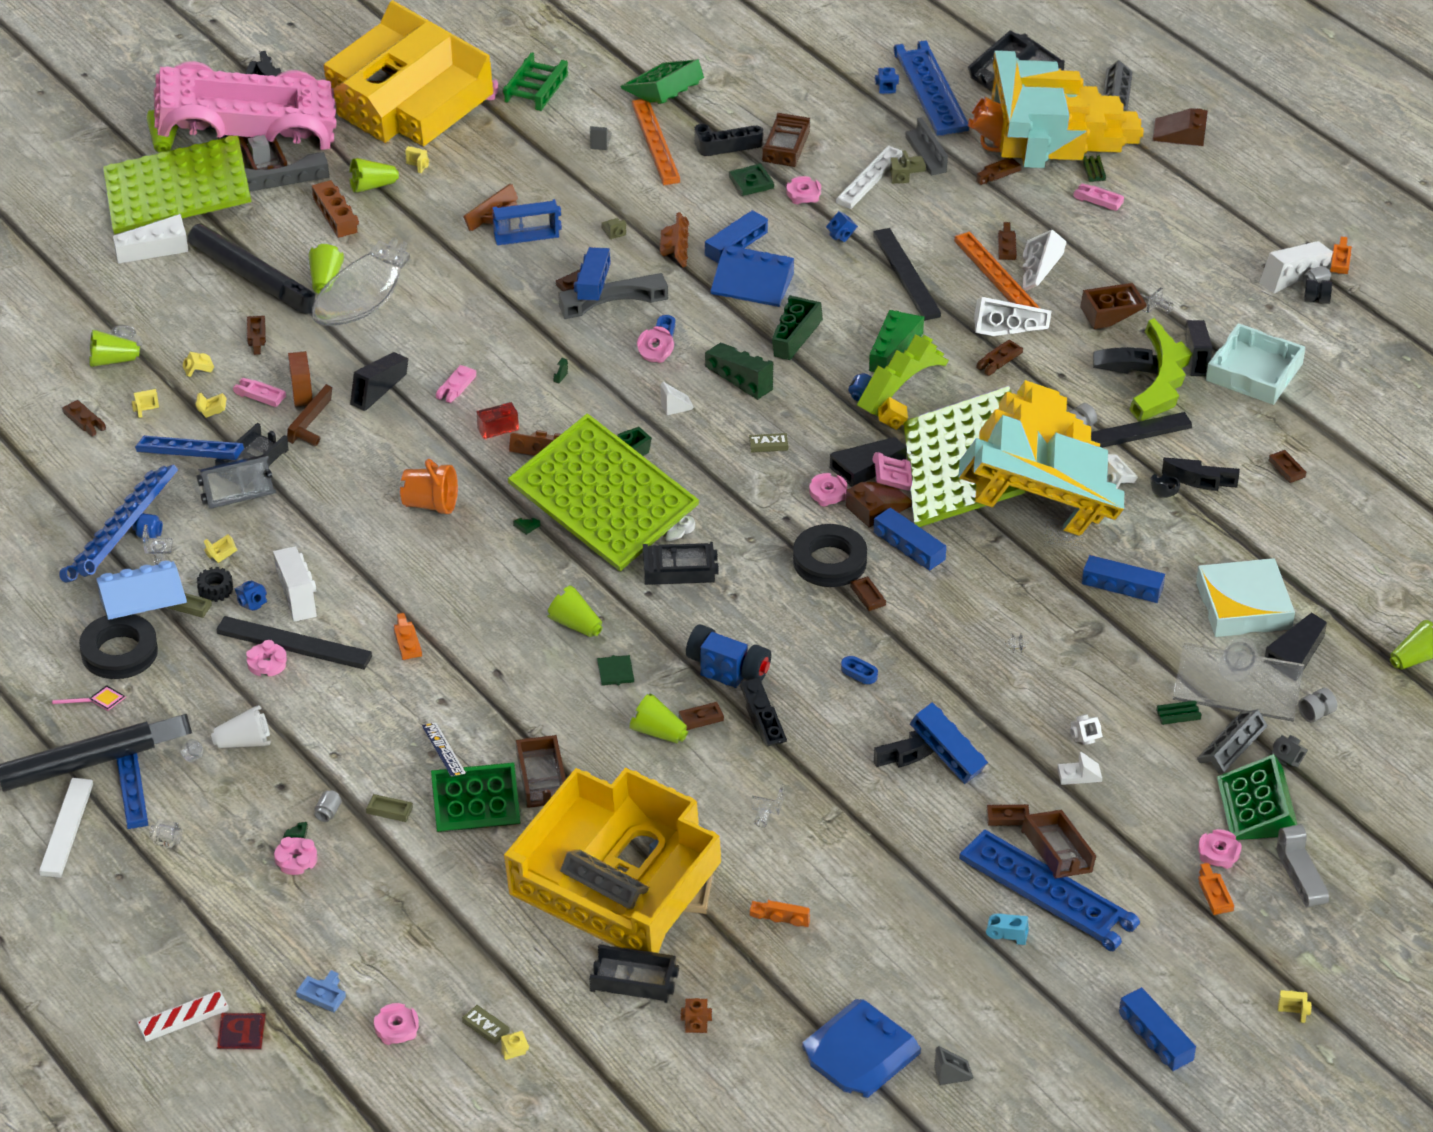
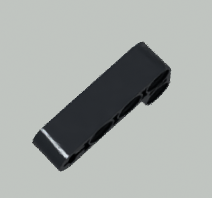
[694,124,763,156]

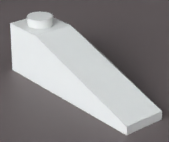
[1023,230,1066,291]
[974,297,1052,336]

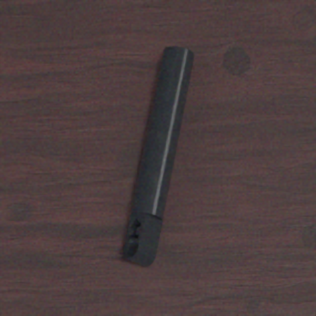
[188,223,316,314]
[0,713,192,792]

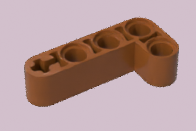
[288,351,313,407]

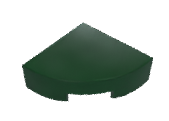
[553,357,568,384]
[513,518,540,535]
[283,822,308,839]

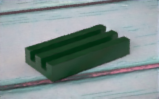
[1083,155,1106,182]
[1156,700,1202,725]

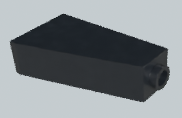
[1185,320,1212,377]
[350,352,409,411]
[829,437,907,487]
[1264,612,1327,682]

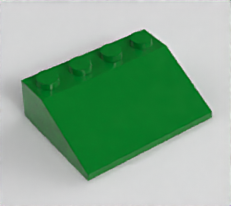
[620,59,704,104]
[1217,754,1297,840]
[431,762,521,832]

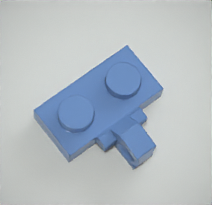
[296,970,346,1013]

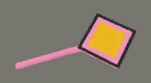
[52,685,126,711]

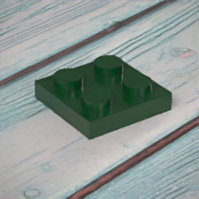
[729,163,774,196]

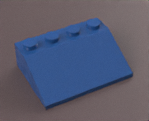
[710,245,794,307]

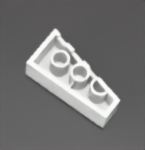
[113,214,188,263]
[1259,241,1333,294]
[273,546,317,622]

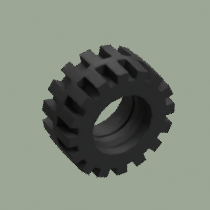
[197,567,233,602]

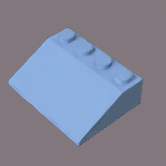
[96,561,187,620]

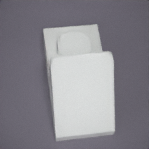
[1058,752,1102,785]

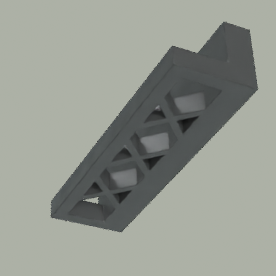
[1103,60,1133,111]
[905,117,948,176]
[1197,709,1268,773]
[560,850,649,909]

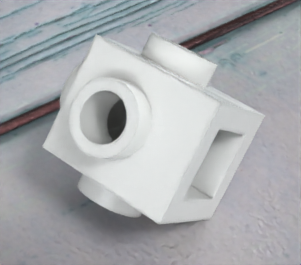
[1070,714,1103,745]

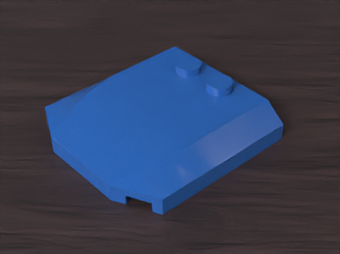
[802,999,921,1098]

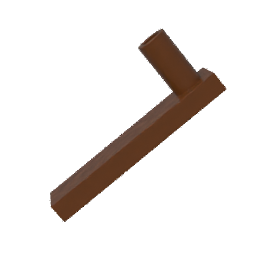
[287,384,333,447]

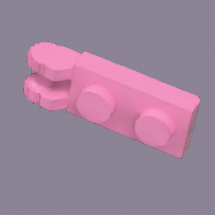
[1073,183,1124,211]
[436,365,476,403]
[233,378,286,407]

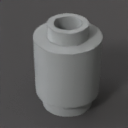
[1303,266,1331,285]
[314,791,342,822]

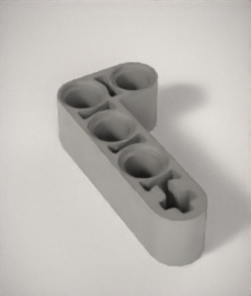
[1277,824,1329,908]

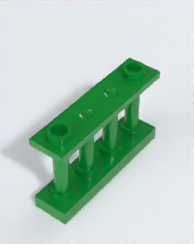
[503,52,568,111]

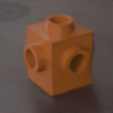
[681,998,712,1033]

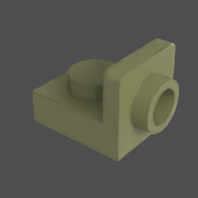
[899,150,926,173]
[890,157,910,184]
[602,218,626,240]

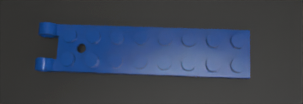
[894,40,969,136]
[59,464,178,583]
[959,829,1140,951]

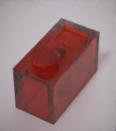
[476,402,519,439]

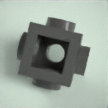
[1271,735,1308,767]

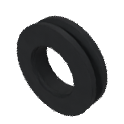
[793,524,867,587]
[79,614,158,679]

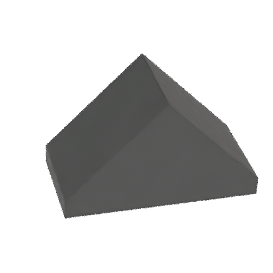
[590,126,611,151]
[934,1046,973,1085]

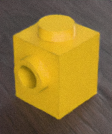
[878,397,908,430]

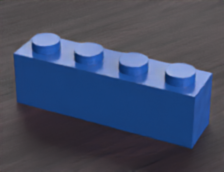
[704,210,768,263]
[574,247,611,301]
[874,508,947,571]
[1082,555,1165,603]
[910,702,988,784]
[1119,987,1196,1071]

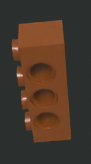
[312,180,359,238]

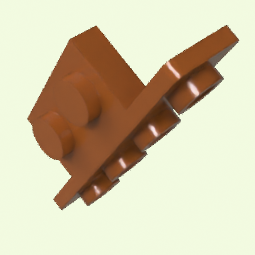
[463,184,518,231]
[660,212,689,268]
[509,430,561,456]

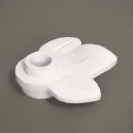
[666,516,695,541]

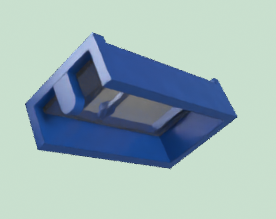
[493,199,562,246]

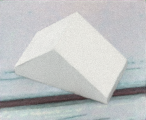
[661,382,694,415]

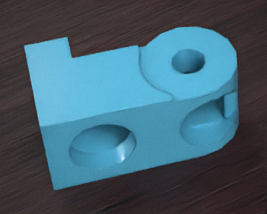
[986,914,1029,945]

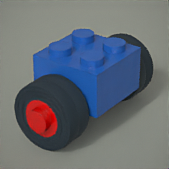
[686,624,772,688]

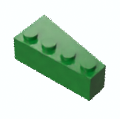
[869,310,924,372]

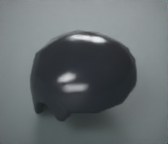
[1151,473,1180,498]

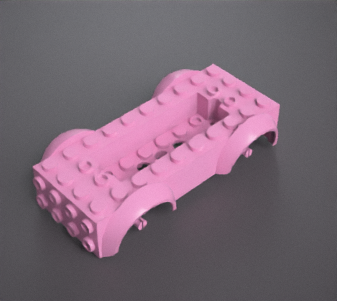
[154,61,336,149]

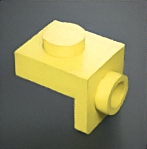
[405,146,429,173]
[183,352,214,377]
[131,389,159,418]
[196,393,226,418]
[204,534,238,563]
[1278,990,1311,1023]
[501,1031,529,1060]

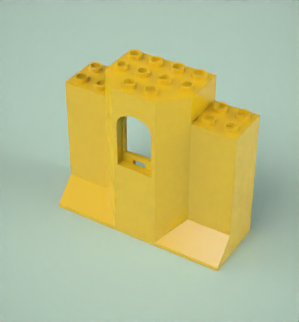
[323,0,494,147]
[504,767,721,953]

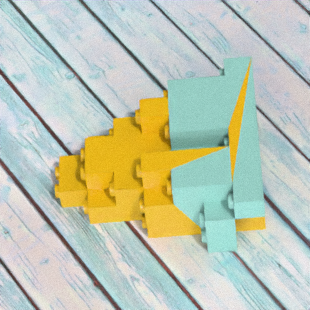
[991,51,1144,168]
[959,380,1125,536]

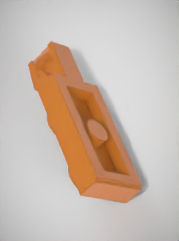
[1330,236,1352,274]
[394,613,422,660]
[1198,863,1235,915]
[750,900,810,927]

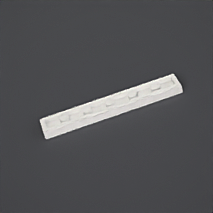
[836,146,902,209]
[39,778,93,878]

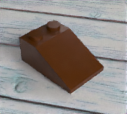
[1153,108,1208,146]
[1080,283,1147,329]
[845,482,913,528]

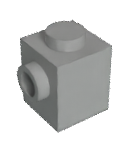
[248,135,271,164]

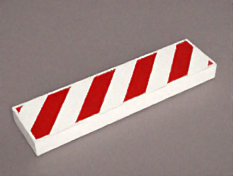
[137,990,229,1042]

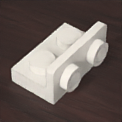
[1107,454,1138,489]

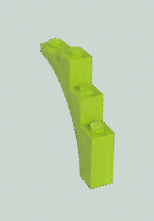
[1129,318,1192,421]
[857,334,949,417]

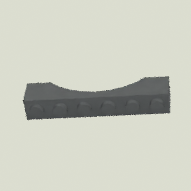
[245,152,330,191]
[558,273,668,319]

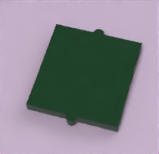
[597,655,634,686]

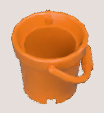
[968,97,1004,152]
[400,459,458,514]

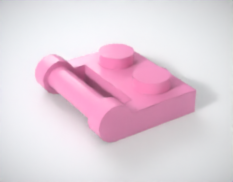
[872,452,912,491]

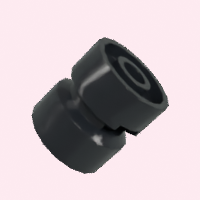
[1304,278,1332,304]

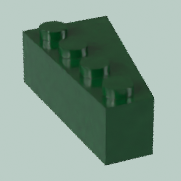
[772,295,823,360]

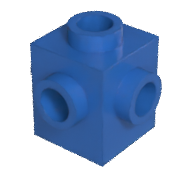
[875,67,899,94]
[826,211,858,242]
[234,580,267,611]

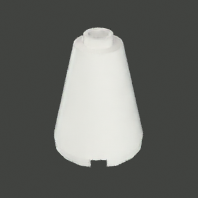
[211,705,271,748]

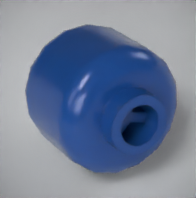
[848,373,872,401]
[133,513,163,540]

